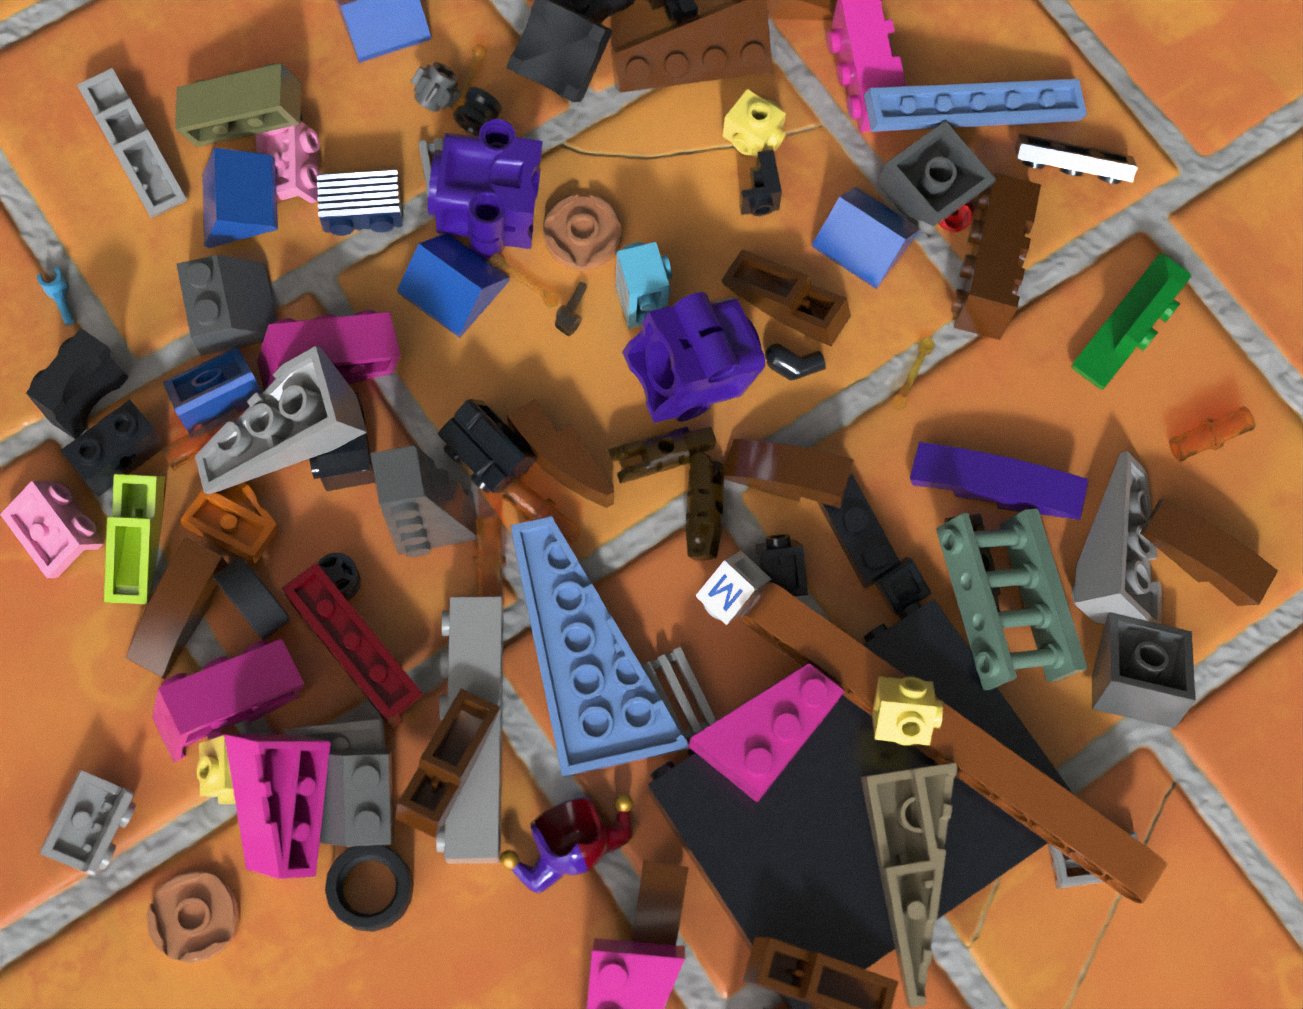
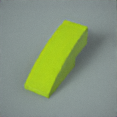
[104,474,165,604]

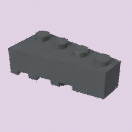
[371,445,481,557]

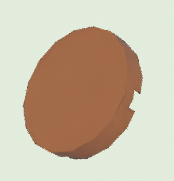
[543,194,622,271]
[147,871,240,963]

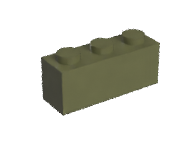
[175,63,301,147]

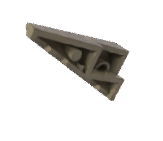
[861,763,957,1008]

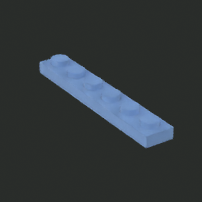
[864,79,1087,132]

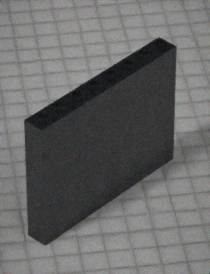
[647,599,1074,1009]

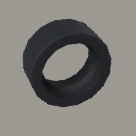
[213,557,290,640]
[325,845,414,932]

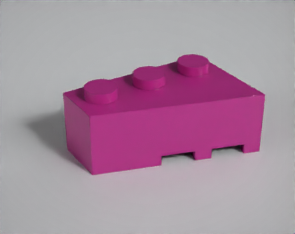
[826,0,906,133]
[257,310,401,391]
[152,638,304,763]
[688,663,844,803]
[224,734,331,879]
[587,938,685,1009]

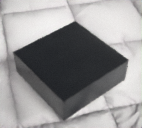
[873,556,932,616]

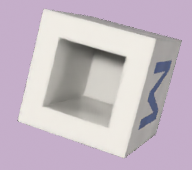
[696,551,771,625]

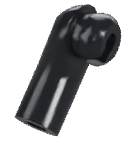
[765,343,826,381]

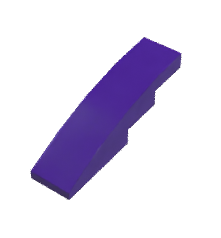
[910,442,1089,520]

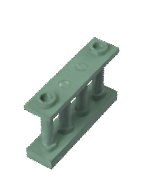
[936,509,1088,691]

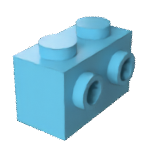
[615,242,672,328]

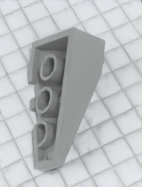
[195,346,367,494]
[1071,451,1162,625]

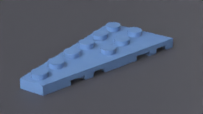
[510,516,689,777]

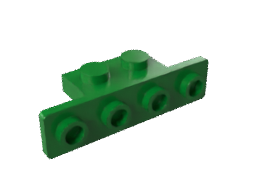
[1071,253,1192,390]

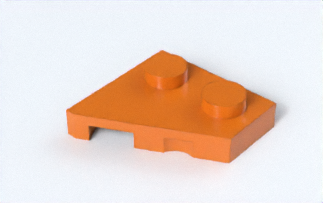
[180,482,278,564]

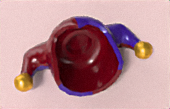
[500,794,633,893]

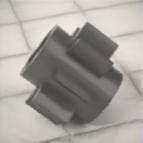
[411,62,462,112]

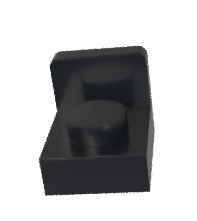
[740,150,782,216]
[755,534,808,597]

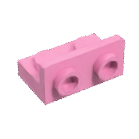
[256,121,320,203]
[0,481,104,578]

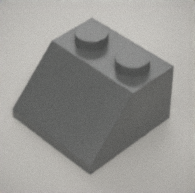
[877,121,996,226]
[176,255,277,356]
[1092,612,1196,728]
[320,748,394,846]

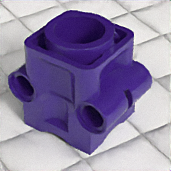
[428,119,543,260]
[622,292,765,423]

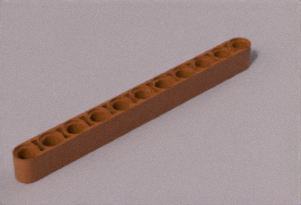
[741,582,1167,904]

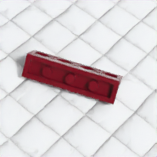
[281,562,423,730]

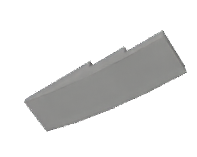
[77,68,187,219]

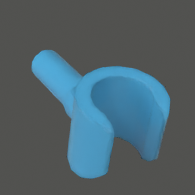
[37,267,75,325]

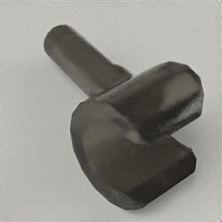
[555,282,588,336]

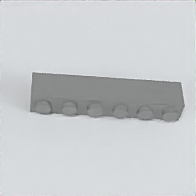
[436,597,504,864]

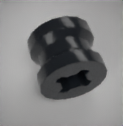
[453,87,502,137]
[318,553,361,600]

